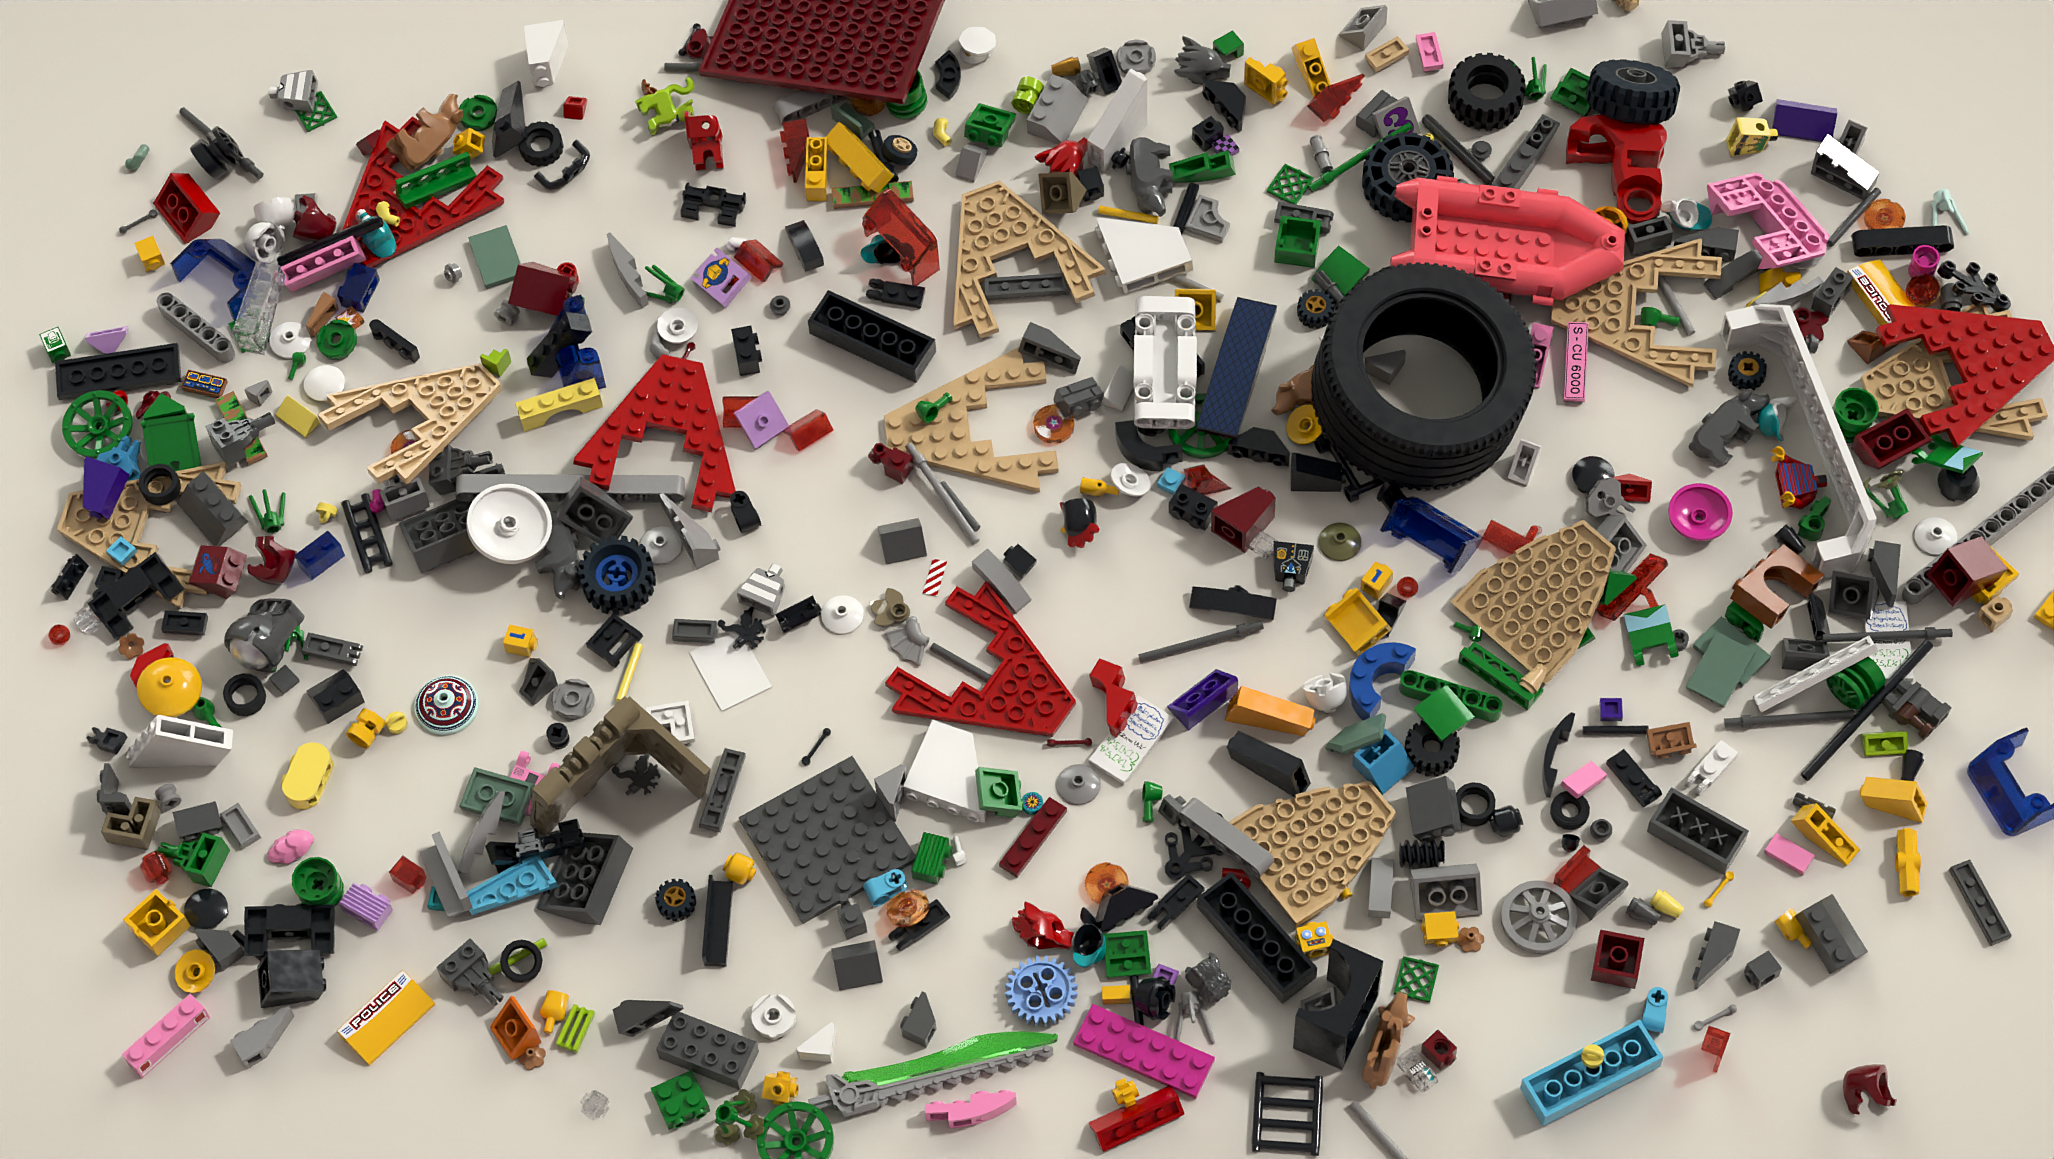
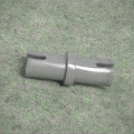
[1309,135,1333,174]

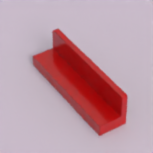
[1089,1086,1185,1152]

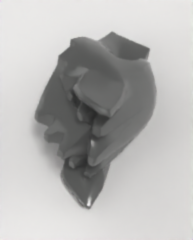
[1174,36,1231,85]

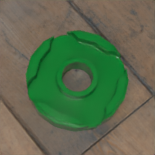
[459,95,498,132]
[316,320,357,360]

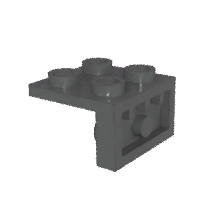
[97,763,132,816]

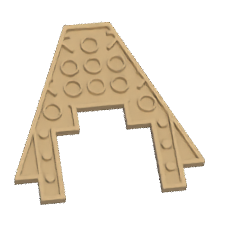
[953,180,1105,339]
[1551,239,1722,387]
[1860,304,2048,441]
[884,347,1059,492]
[318,363,502,485]
[57,462,242,609]

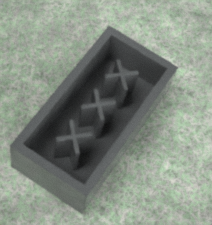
[1647,787,1749,875]
[656,1012,759,1090]

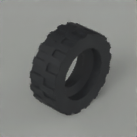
[518,121,564,167]

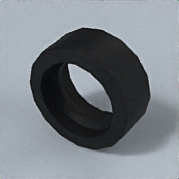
[138,464,181,506]
[223,673,266,716]
[1456,782,1496,827]
[500,939,543,983]

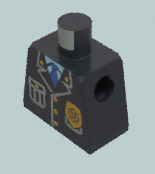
[1273,541,1314,592]

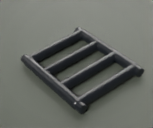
[1252,1072,1323,1156]

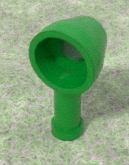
[1640,307,1680,327]
[915,392,953,423]
[192,697,222,728]
[1142,781,1163,823]

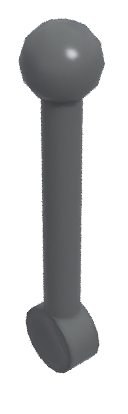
[119,209,158,234]

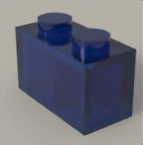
[337,263,380,313]
[294,531,345,581]

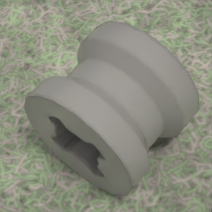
[494,300,520,325]
[155,784,181,810]

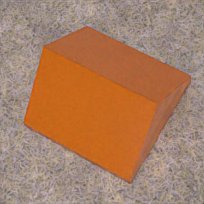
[490,996,542,1060]

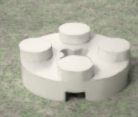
[751,994,797,1040]

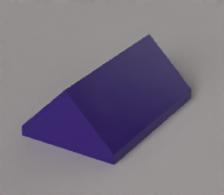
[1772,99,1837,142]
[1167,669,1238,731]

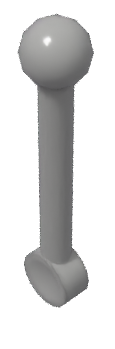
[1694,1004,1737,1031]

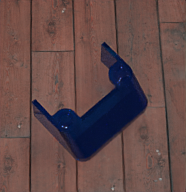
[170,238,273,321]
[1380,496,1483,574]
[1967,727,2054,836]

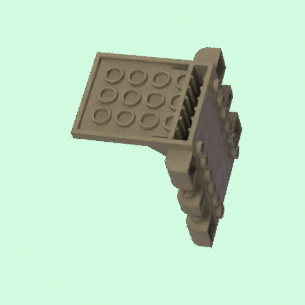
[530,696,711,836]

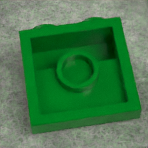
[964,103,1016,147]
[975,767,1023,818]
[651,1070,710,1129]

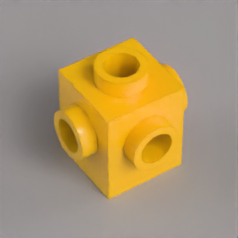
[452,128,485,160]
[762,1071,799,1105]

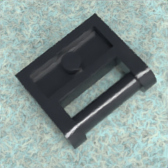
[586,613,643,668]

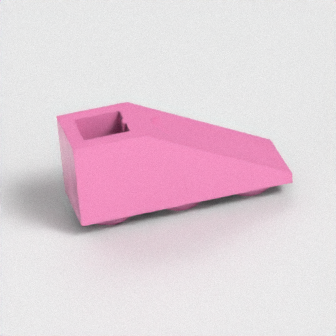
[1530,322,1554,388]

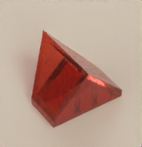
[1184,464,1232,495]

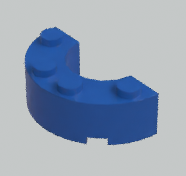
[1349,642,1416,720]

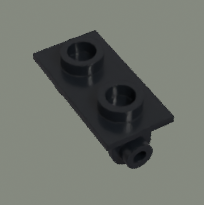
[51,554,89,600]
[775,595,822,633]

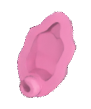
[267,829,314,864]

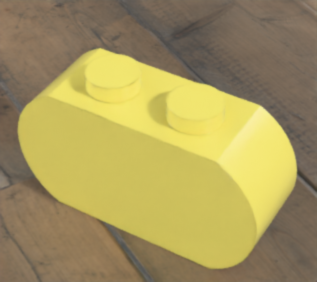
[281,742,334,809]

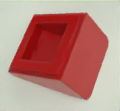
[563,96,587,120]

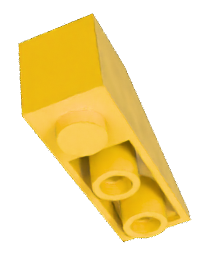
[1291,38,1334,101]
[805,137,827,201]

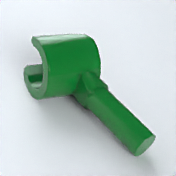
[288,352,306,380]
[1454,622,1482,642]

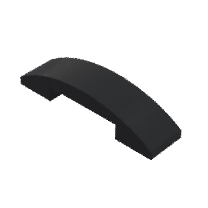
[1189,586,1277,620]
[1542,712,1575,798]

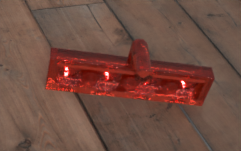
[1482,520,1542,554]
[1597,553,1668,621]

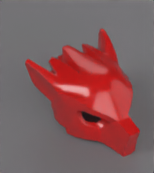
[1034,137,1088,177]
[1012,901,1074,950]

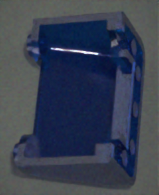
[549,295,606,389]

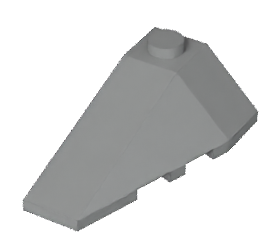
[659,493,721,570]

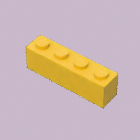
[826,122,894,193]

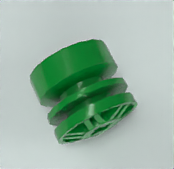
[886,70,928,119]
[1832,388,1879,443]
[1826,656,1886,710]
[292,857,344,907]

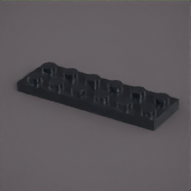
[55,343,182,400]

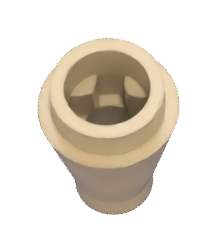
[1519,663,1549,694]

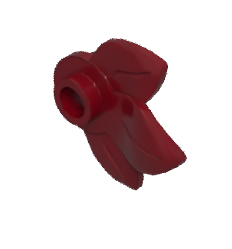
[686,28,713,59]
[1793,308,1829,341]
[136,391,171,419]

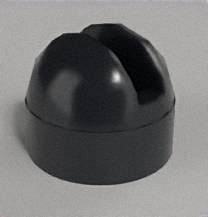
[1561,834,1580,852]

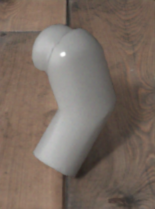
[650,332,669,358]

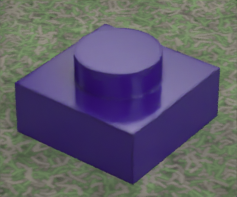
[1599,698,1623,721]

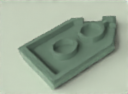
[1325,713,1386,755]

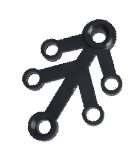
[1937,260,2011,312]
[1165,812,1224,880]

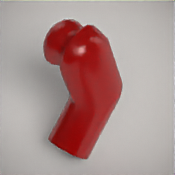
[1222,868,1251,889]

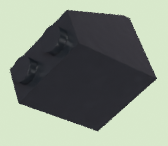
[257,950,326,1008]

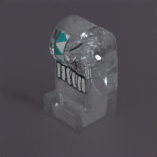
[1397,1046,1438,1093]

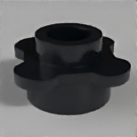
[1111,147,1129,169]

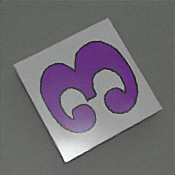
[1372,96,1421,139]

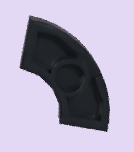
[935,50,961,100]

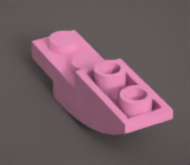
[925,1090,1017,1128]

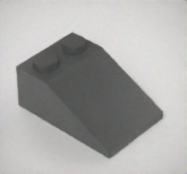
[557,476,633,544]

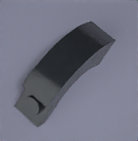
[1115,420,1183,471]

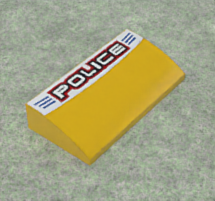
[1847,260,1915,326]
[337,970,435,1066]

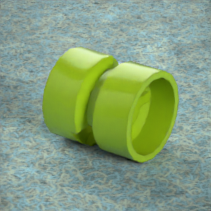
[1011,76,1044,114]

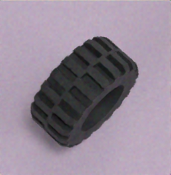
[1448,52,1526,131]

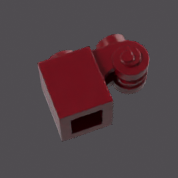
[868,443,913,484]

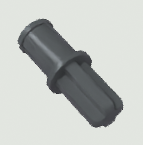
[1313,270,1344,306]

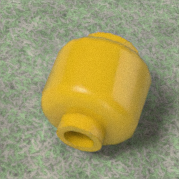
[722,853,757,885]

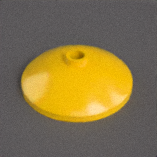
[137,657,202,717]

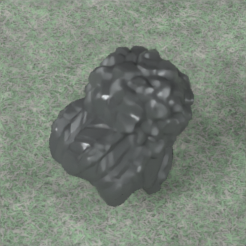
[1185,952,1231,1003]

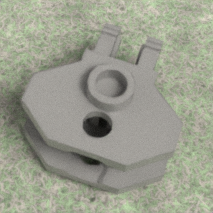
[1585,477,1636,520]

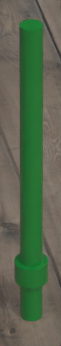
[1308,122,1413,192]

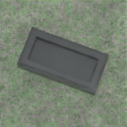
[672,619,717,643]

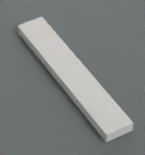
[1753,636,1878,712]

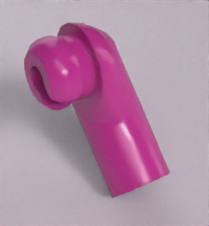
[369,489,384,513]

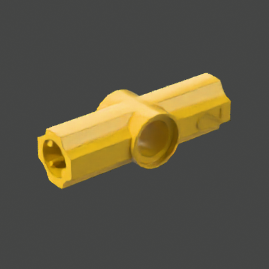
[1895,828,1921,897]

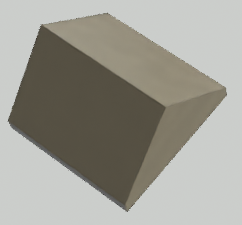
[1038,172,1086,214]

